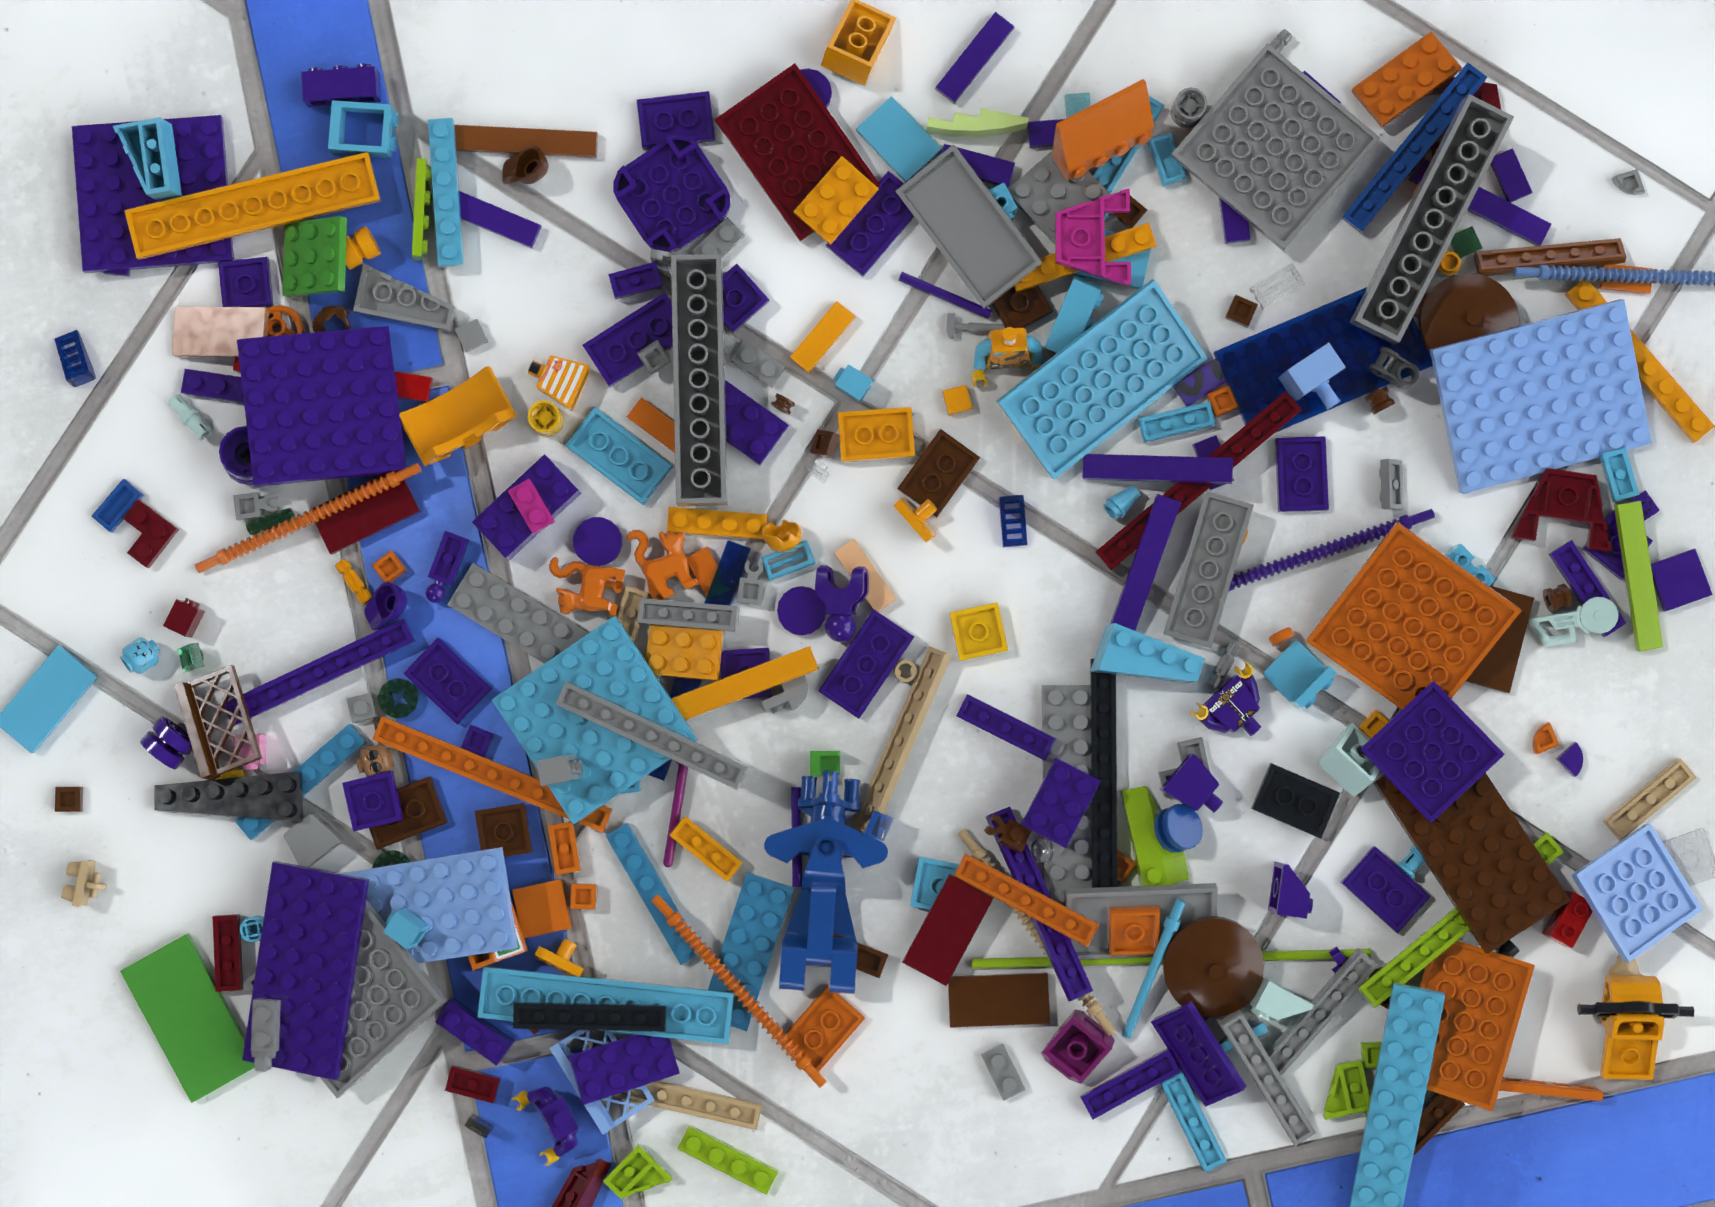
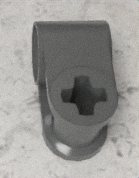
[1369,347,1420,389]

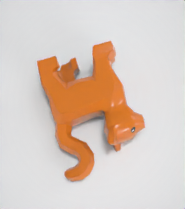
[626,530,699,600]
[549,557,626,617]

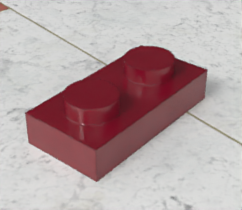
[445,1065,501,1103]

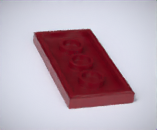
[309,474,421,555]
[902,873,994,986]

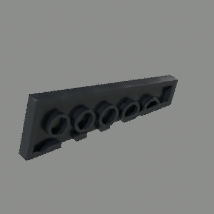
[154,771,303,822]

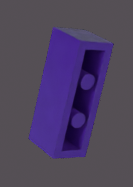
[301,64,382,107]
[435,998,515,1066]

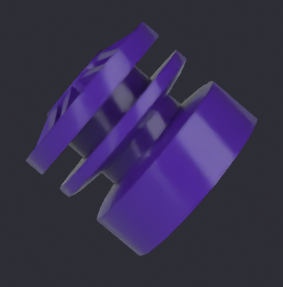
[219,426,254,486]

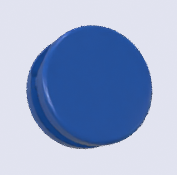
[1154,804,1203,853]

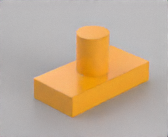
[893,497,937,542]
[534,939,584,977]

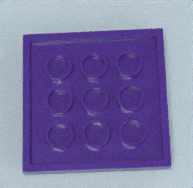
[1359,681,1505,823]

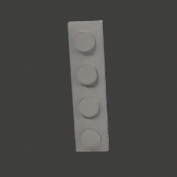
[637,598,739,632]

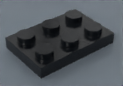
[1251,763,1340,838]

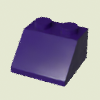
[1268,861,1313,919]

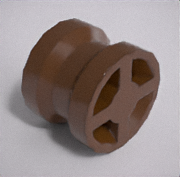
[1365,386,1395,415]
[1543,584,1572,613]

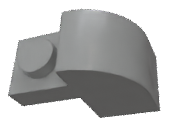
[761,675,808,713]

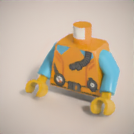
[971,327,1044,387]

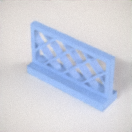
[549,1030,655,1135]

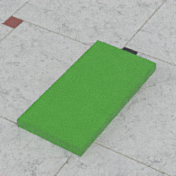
[120,933,255,1103]

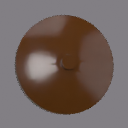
[1418,273,1520,353]
[1162,916,1264,1017]

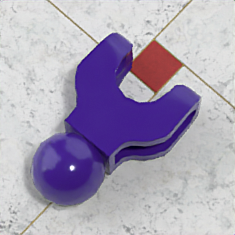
[815,565,869,643]

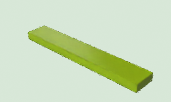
[1614,501,1663,651]

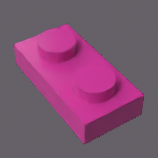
[508,478,555,534]

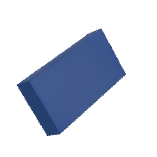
[91,478,144,533]

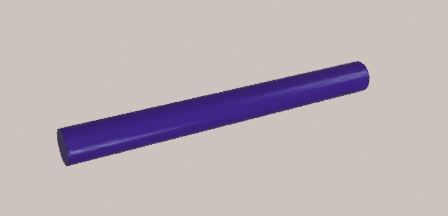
[898,272,992,319]
[791,787,802,887]

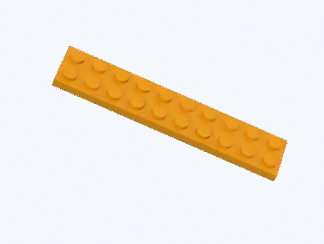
[124,152,381,260]

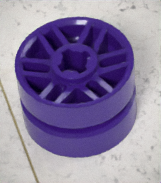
[140,716,193,770]

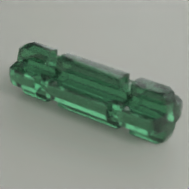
[246,508,295,535]

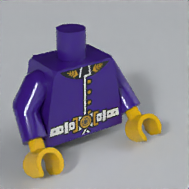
[1189,660,1261,736]
[511,1087,579,1166]

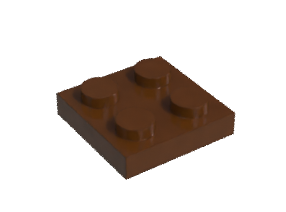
[475,803,533,857]

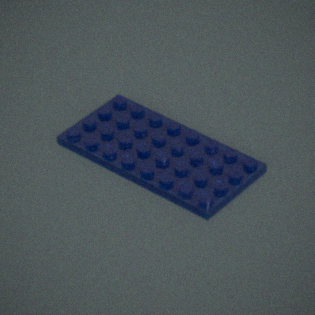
[1213,287,1433,433]

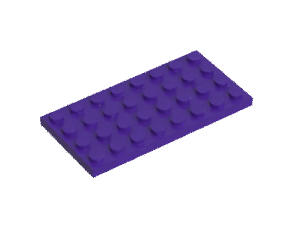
[242,861,370,1080]

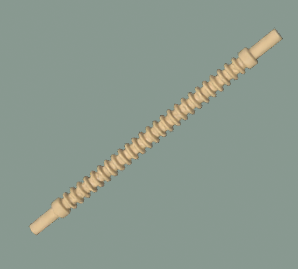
[958,828,1117,1036]

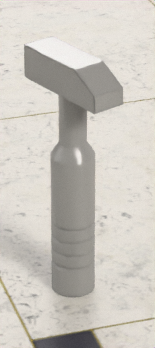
[946,313,1004,339]

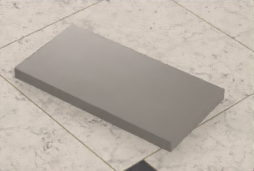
[896,144,1043,309]
[1065,883,1218,960]

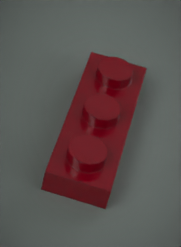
[212,914,243,992]

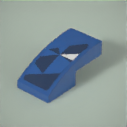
[864,810,894,841]

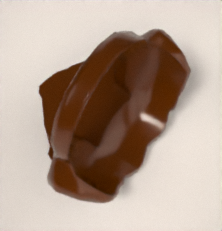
[312,305,350,332]

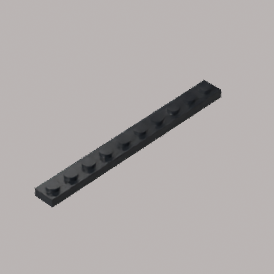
[1090,659,1117,888]

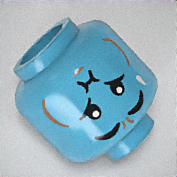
[120,637,160,674]

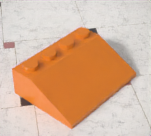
[1052,79,1154,181]

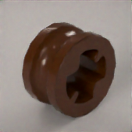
[771,393,796,415]

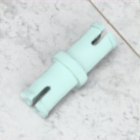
[168,394,212,440]

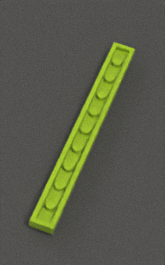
[1357,832,1564,1008]

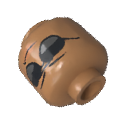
[356,744,395,777]

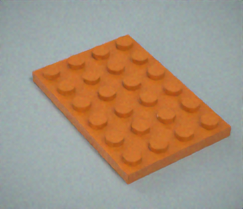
[1419,940,1535,1111]

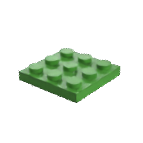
[282,216,347,298]

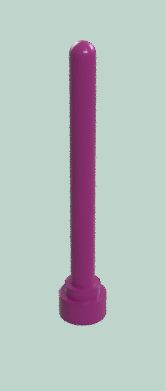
[663,762,688,868]

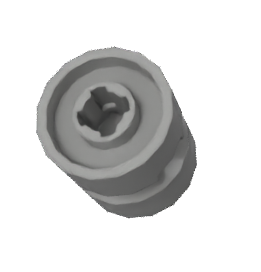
[1171,87,1207,128]

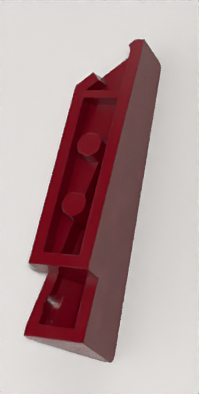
[552,1159,611,1207]

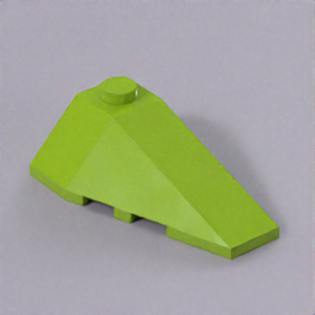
[1121,786,1189,886]

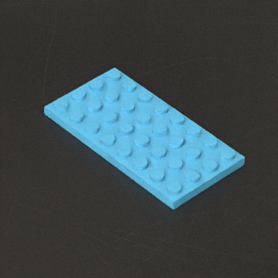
[996,279,1208,479]

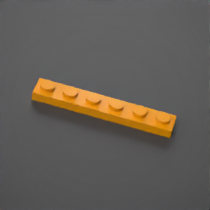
[1014,223,1157,293]

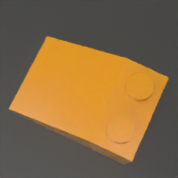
[820,0,896,86]

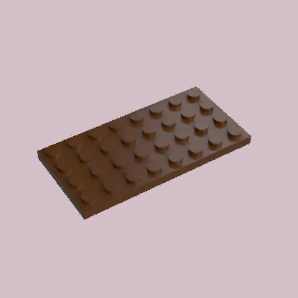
[1373,773,1571,954]

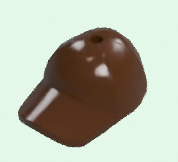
[502,146,549,184]

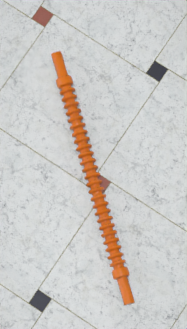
[195,463,422,573]
[651,894,827,1088]

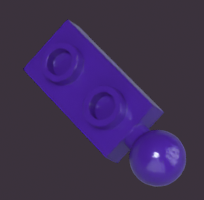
[425,531,470,603]

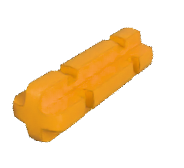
[335,559,372,604]

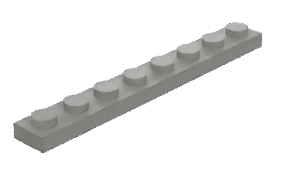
[556,681,748,790]

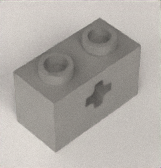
[536,755,583,786]

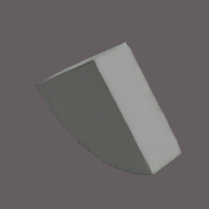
[1611,169,1645,195]
[650,249,676,265]

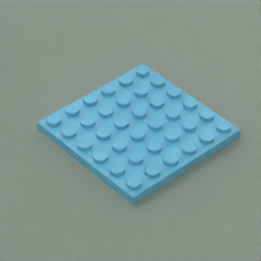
[492,616,698,824]

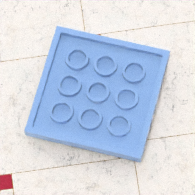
[1571,823,1703,962]

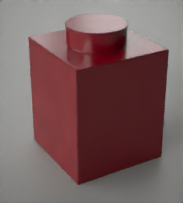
[163,598,205,638]

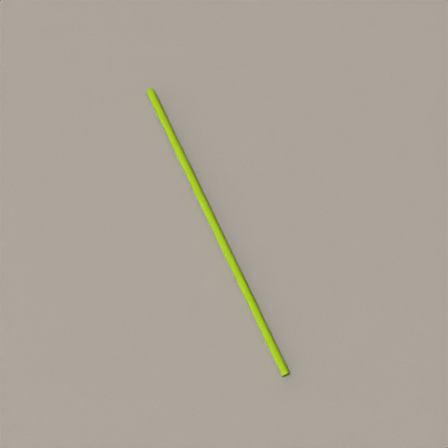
[972,948,1371,969]

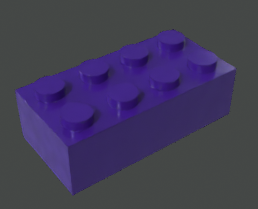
[472,454,582,560]

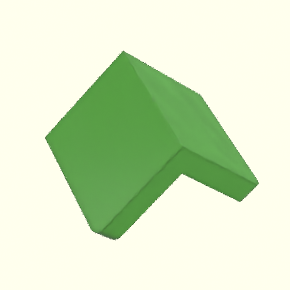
[810,751,840,776]

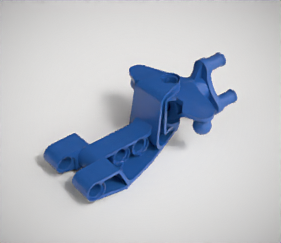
[764,771,888,994]

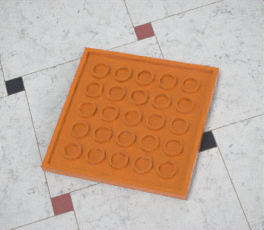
[1306,521,1522,709]

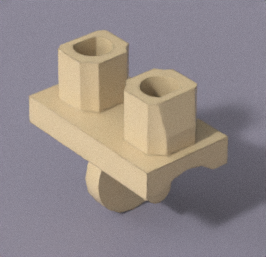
[61,860,107,907]

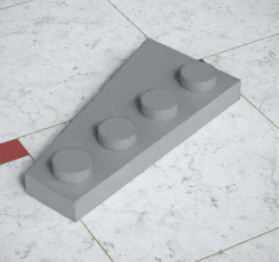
[353,263,456,332]

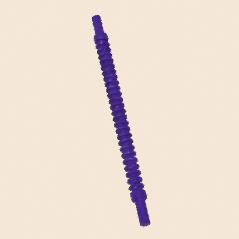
[1228,509,1435,592]

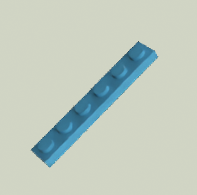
[235,724,367,840]
[605,823,699,965]

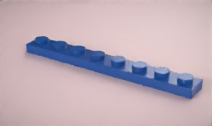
[1342,63,1487,233]

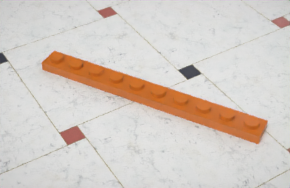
[372,716,613,833]

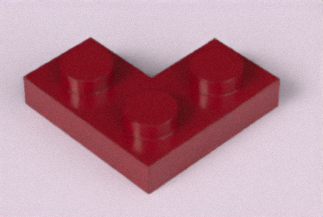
[122,499,179,568]

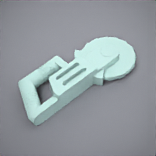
[1528,597,1618,647]

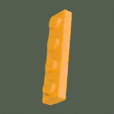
[667,507,768,540]

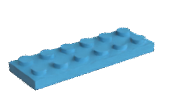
[708,872,794,1031]

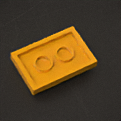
[793,156,879,245]
[838,407,915,462]
[646,624,724,681]

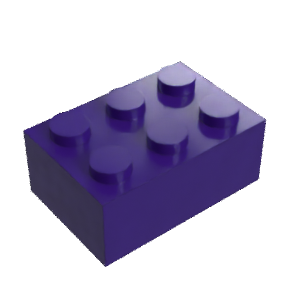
[1021,757,1101,848]

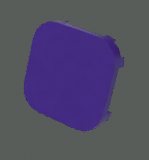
[613,134,730,253]

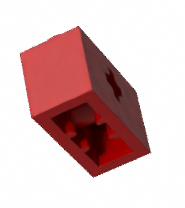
[1542,890,1593,949]

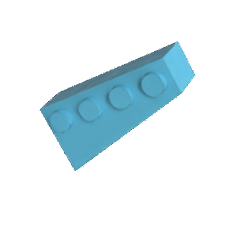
[1090,623,1205,683]

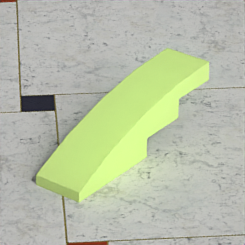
[926,108,1029,137]

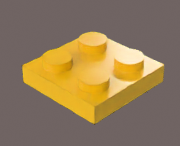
[949,602,1008,661]

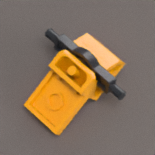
[1577,975,1695,1080]

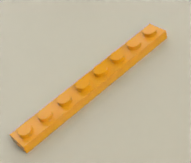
[1564,279,1715,443]

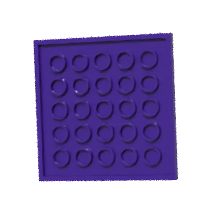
[72,115,234,273]
[237,326,407,487]

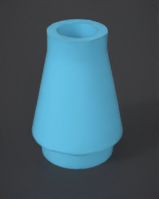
[1104,485,1141,520]

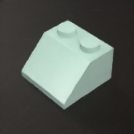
[1318,722,1379,797]
[1248,978,1314,1021]

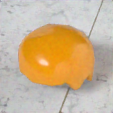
[762,520,802,552]

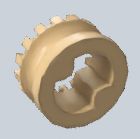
[895,660,917,682]

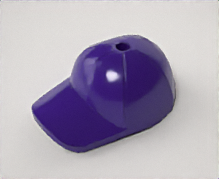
[364,582,408,630]

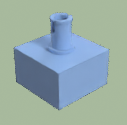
[1278,343,1346,410]

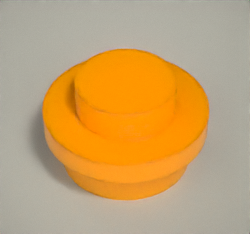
[1437,251,1461,276]

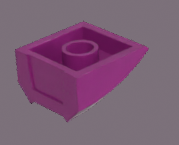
[1041,1009,1115,1084]

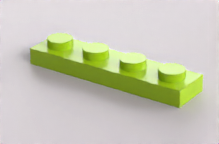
[412,158,431,261]
[677,1125,778,1195]

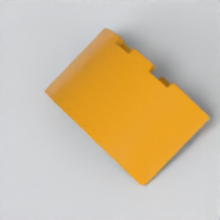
[400,366,517,466]

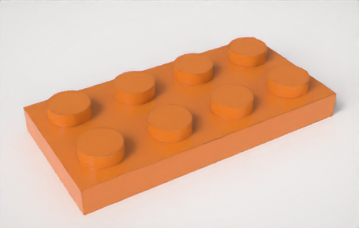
[1352,32,1462,128]

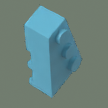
[113,117,182,201]
[1044,275,1104,353]

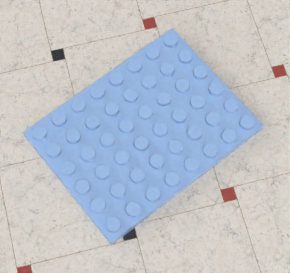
[1430,299,1652,494]

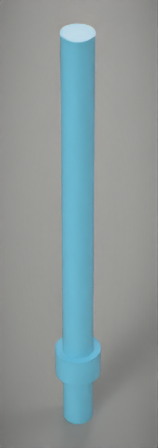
[1122,898,1186,1038]

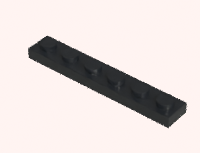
[513,1002,667,1032]

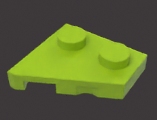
[1323,1059,1370,1120]
[603,1144,673,1199]

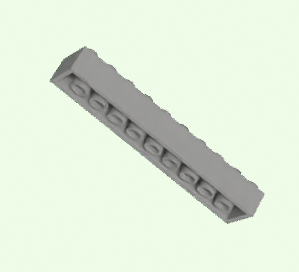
[1349,94,1514,345]
[671,254,728,507]

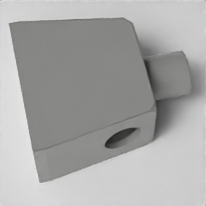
[284,813,345,867]

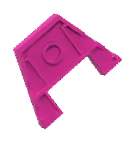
[1055,189,1131,286]

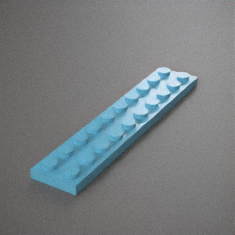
[477,966,734,1044]
[1349,982,1445,1207]

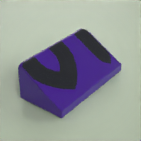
[1173,358,1228,407]

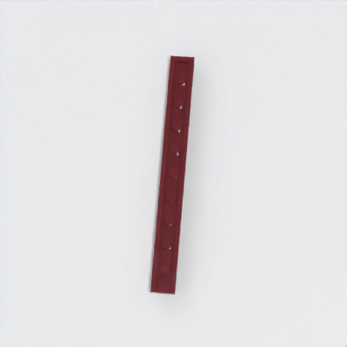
[1095,391,1302,570]

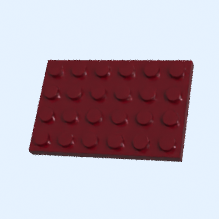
[715,63,880,242]

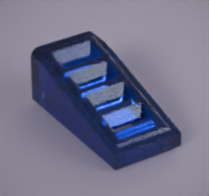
[54,330,96,387]
[998,495,1028,548]

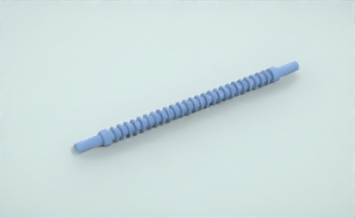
[1513,265,1715,286]

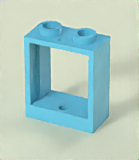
[328,100,399,159]

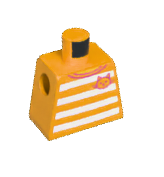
[528,356,591,412]

